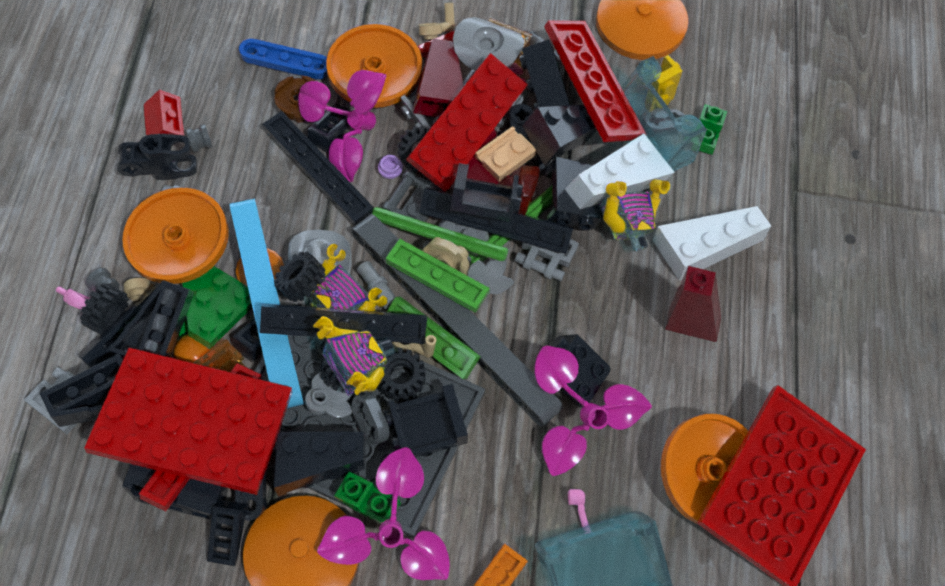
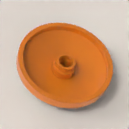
[596,0,688,60]
[326,24,422,108]
[122,188,229,284]
[661,414,748,524]
[243,496,359,586]

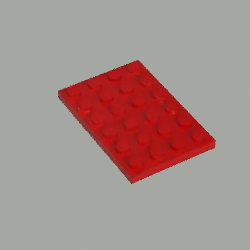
[84,348,293,495]
[697,385,866,586]

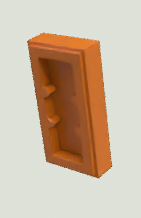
[474,544,528,586]

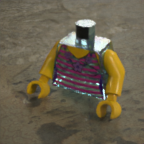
[599,179,670,252]
[310,244,387,311]
[313,316,394,396]

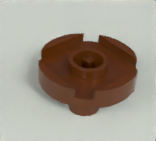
[274,75,315,123]

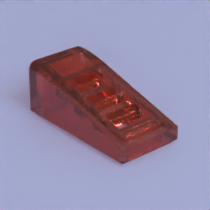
[518,165,540,214]

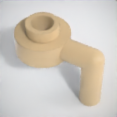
[418,2,455,39]
[123,278,156,302]
[392,335,437,358]

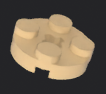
[422,237,470,276]

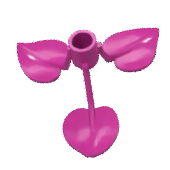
[299,70,386,182]
[534,345,652,476]
[317,447,450,580]

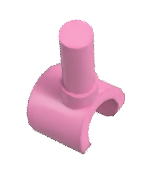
[568,489,589,529]

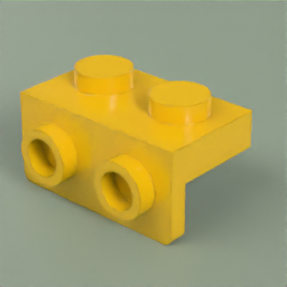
[646,55,683,112]

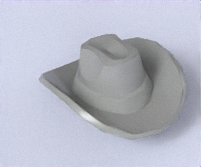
[453,17,524,70]
[288,230,352,298]

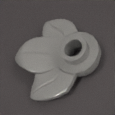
[467,259,514,296]
[305,372,354,418]

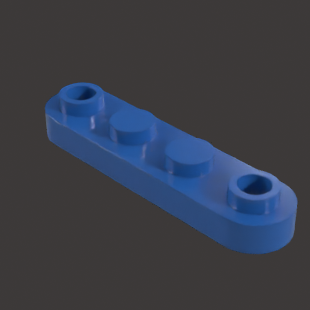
[239,39,328,79]

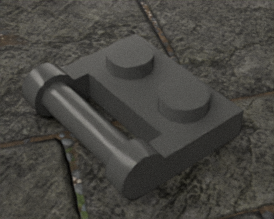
[381,169,444,222]

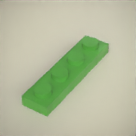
[386,239,490,313]
[387,297,481,379]

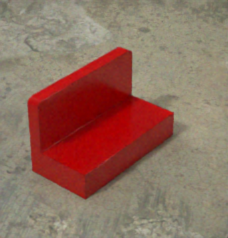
[144,89,184,135]

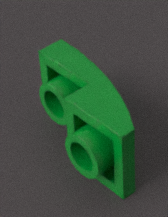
[689,104,728,155]
[334,472,401,525]

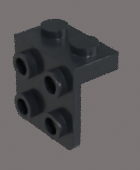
[534,334,611,408]

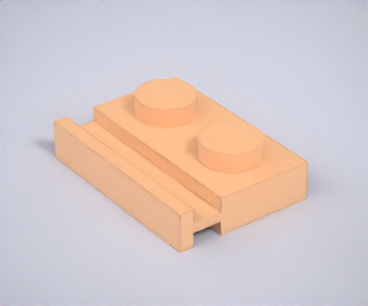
[475,126,537,182]

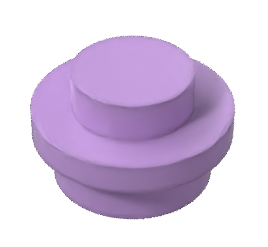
[378,155,403,179]

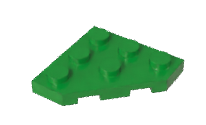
[182,266,253,349]

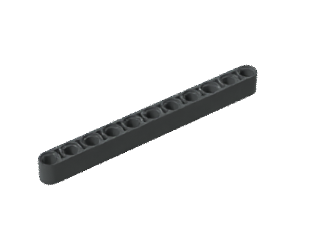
[351,214,563,427]

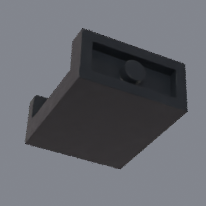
[545,157,603,231]
[450,163,523,222]
[384,384,468,458]

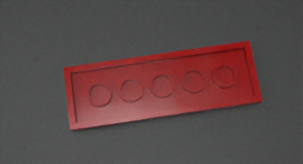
[544,20,646,142]
[406,53,528,192]

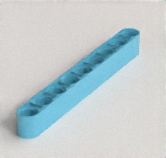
[229,198,304,409]

